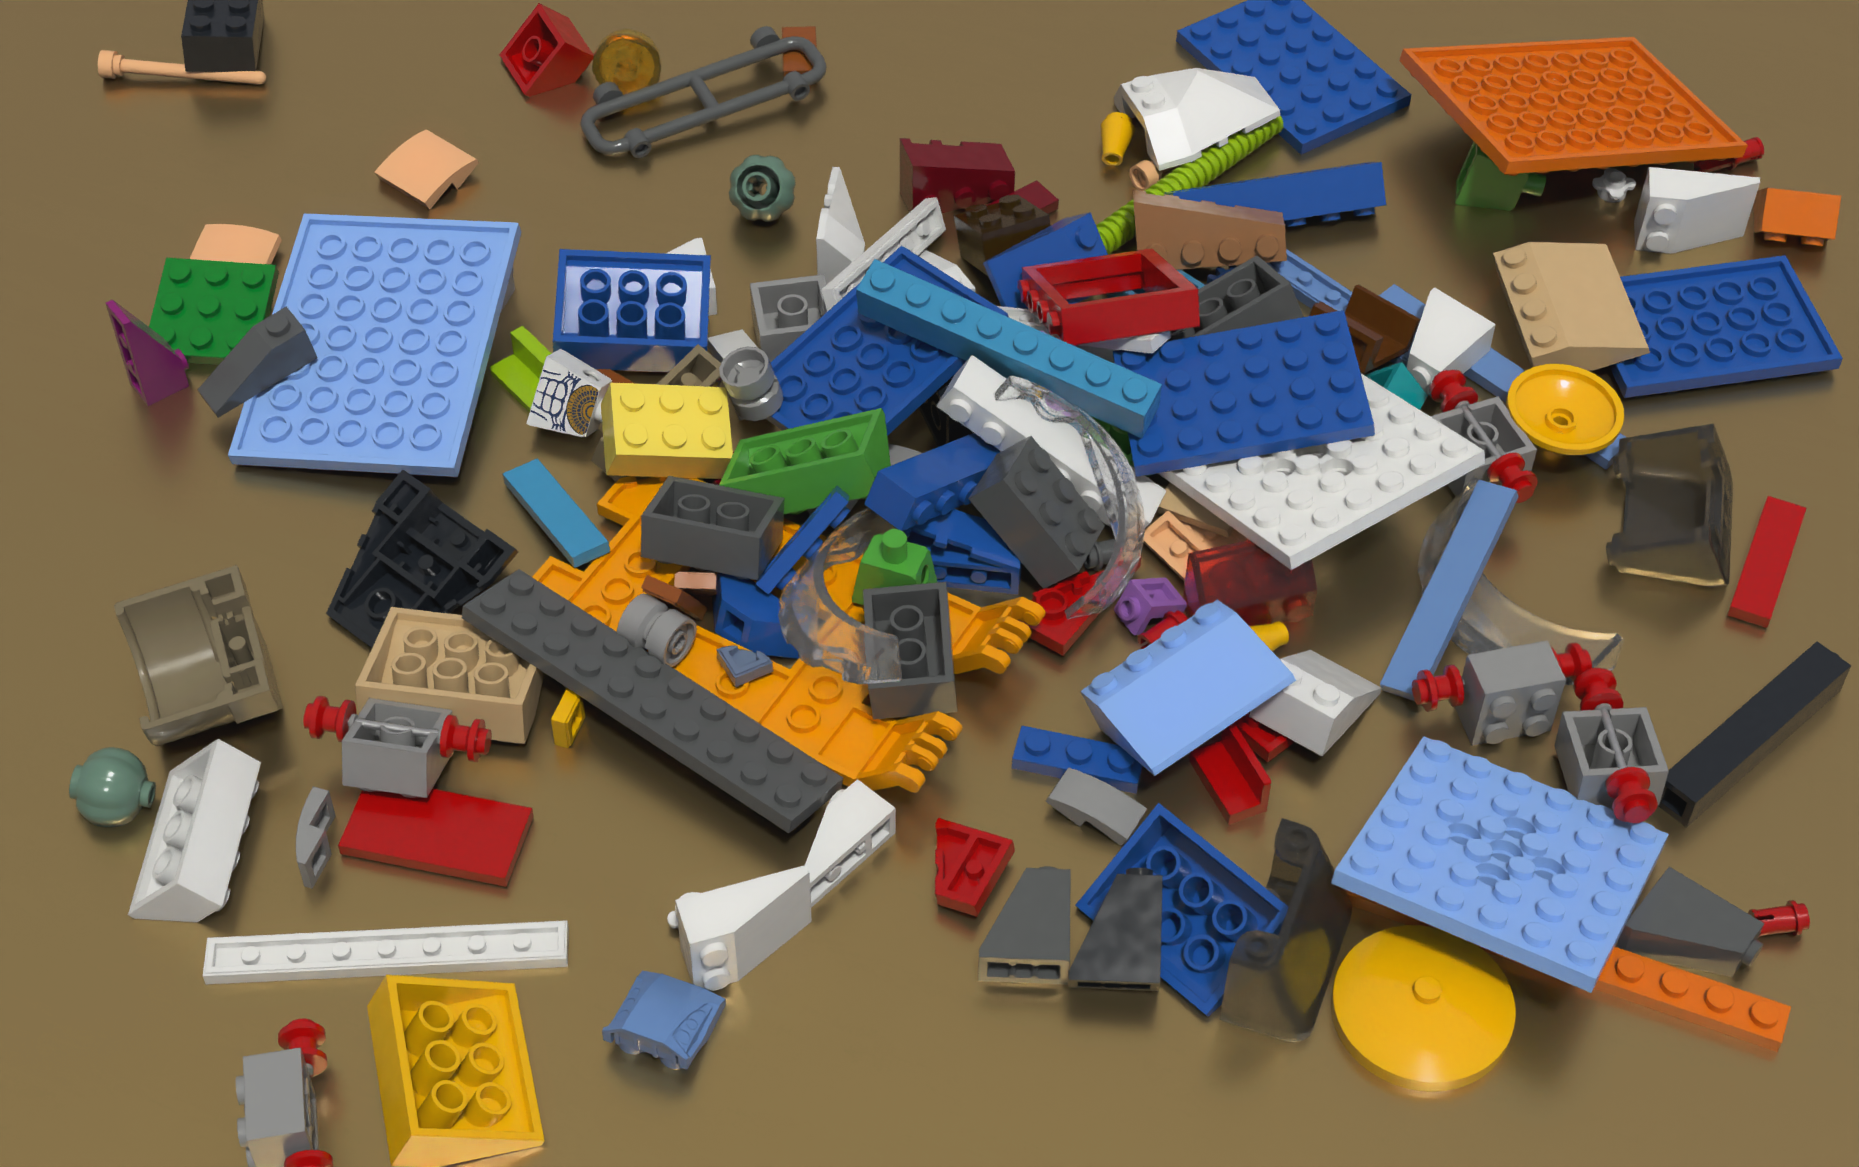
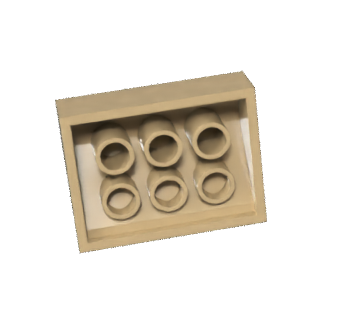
[1493,242,1650,372]
[355,607,544,744]

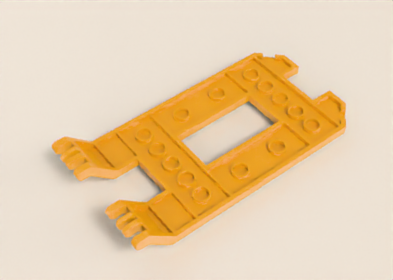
[532,476,1045,793]

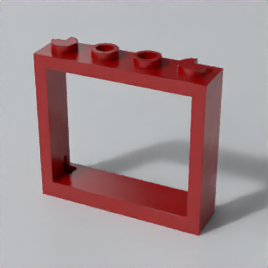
[1017,248,1200,345]

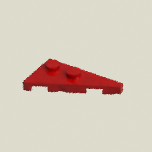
[1018,553,1142,656]

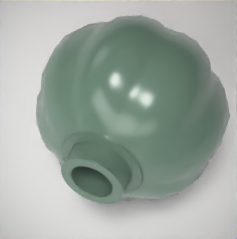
[729,155,796,222]
[69,747,156,827]

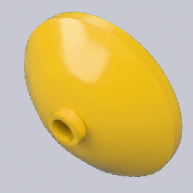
[1506,364,1624,455]

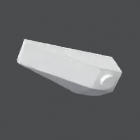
[816,167,865,285]

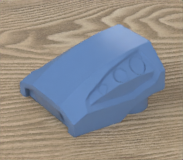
[602,971,726,1070]

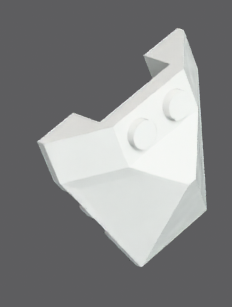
[1114,68,1281,171]

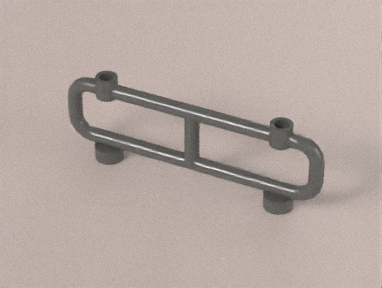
[580,26,827,158]

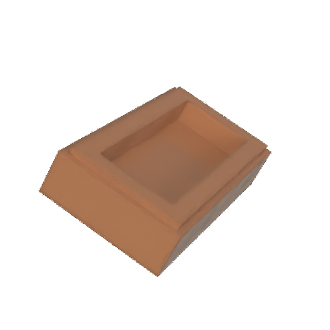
[674,572,718,597]

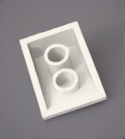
[1634,167,1760,254]
[1249,650,1382,756]
[675,865,812,991]

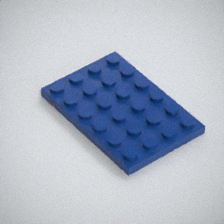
[1176,0,1412,155]
[766,246,1009,436]
[1609,255,1843,398]
[1113,310,1375,477]

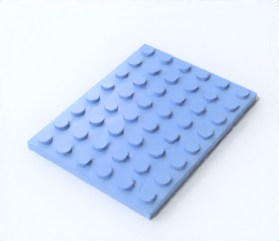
[228,213,521,477]

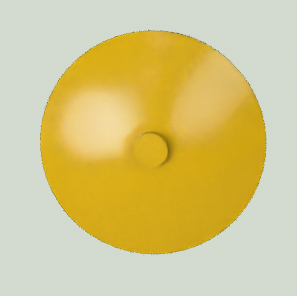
[1331,925,1516,1092]

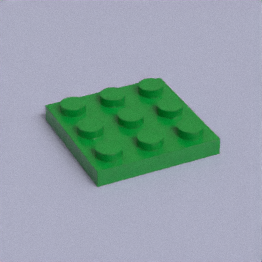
[149,257,279,365]

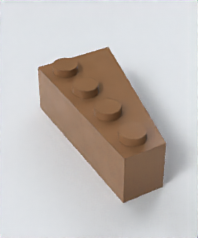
[1133,189,1287,270]

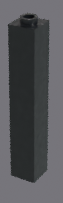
[1658,641,1851,828]

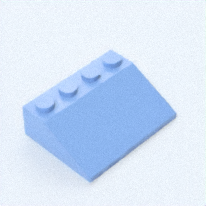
[1080,599,1296,776]

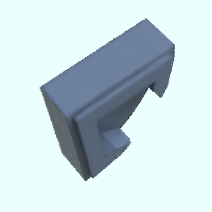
[716,645,773,687]

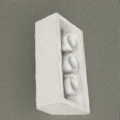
[128,739,261,922]

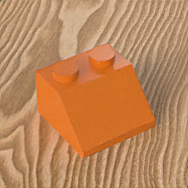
[1753,188,1841,247]

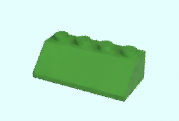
[719,408,891,515]

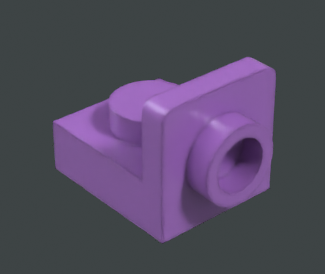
[1114,577,1188,635]

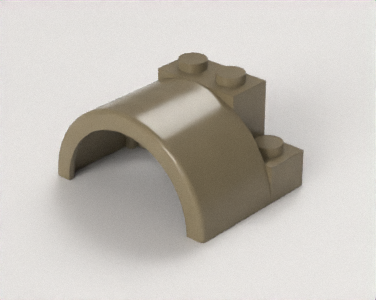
[114,565,283,746]

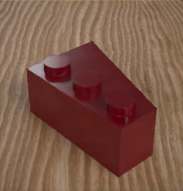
[900,138,1015,213]

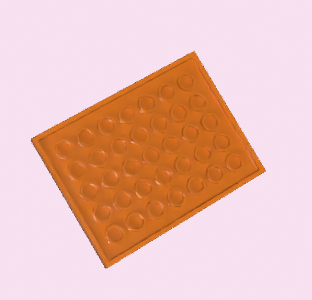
[1399,37,1748,176]

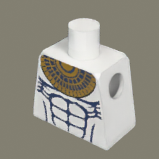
[526,349,612,437]

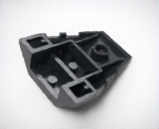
[326,470,518,648]

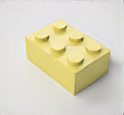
[601,383,733,479]

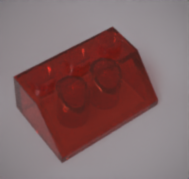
[1183,540,1317,626]

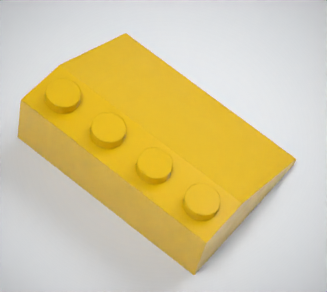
[367,975,545,1167]

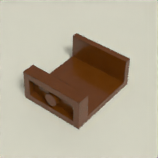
[1309,284,1421,374]

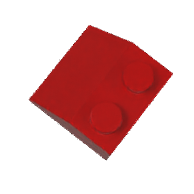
[499,3,595,97]

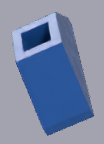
[712,572,815,659]

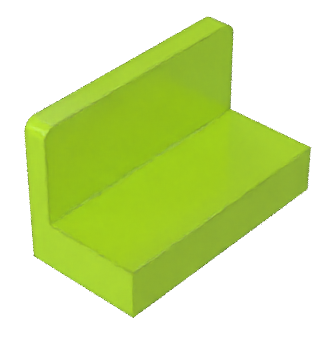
[490,326,552,412]

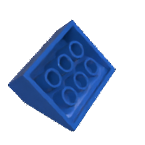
[553,249,711,372]
[1075,803,1304,1017]

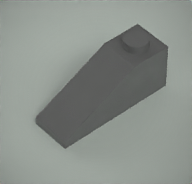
[198,306,318,418]

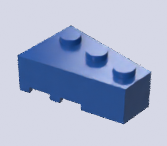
[903,509,1023,595]

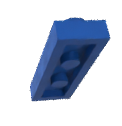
[756,486,850,594]
[1012,726,1143,794]

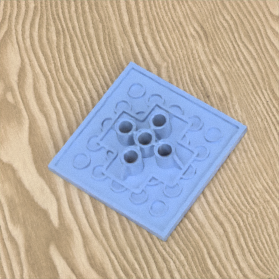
[1331,736,1669,993]

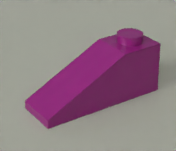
[106,300,189,406]

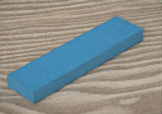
[502,458,610,568]

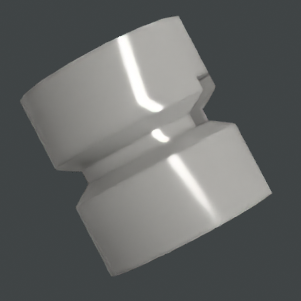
[719,346,783,421]
[617,594,697,667]

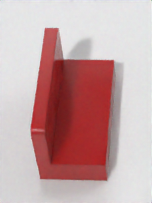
[1189,722,1271,825]

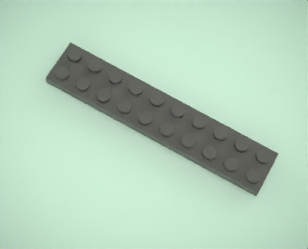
[462,569,843,833]

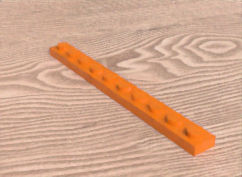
[1340,889,1791,1052]

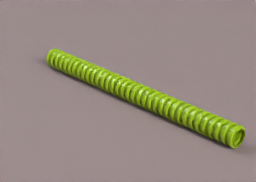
[1096,116,1283,255]

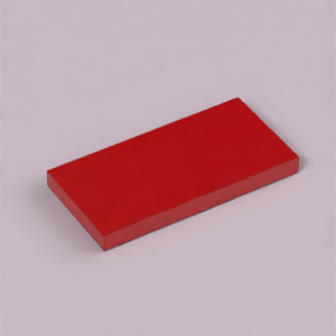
[338,789,534,887]

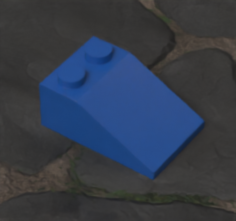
[983,212,1108,309]

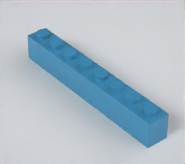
[856,259,1162,438]

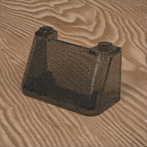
[1606,423,1733,588]
[1220,818,1352,1043]

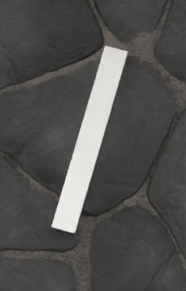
[203,920,569,985]

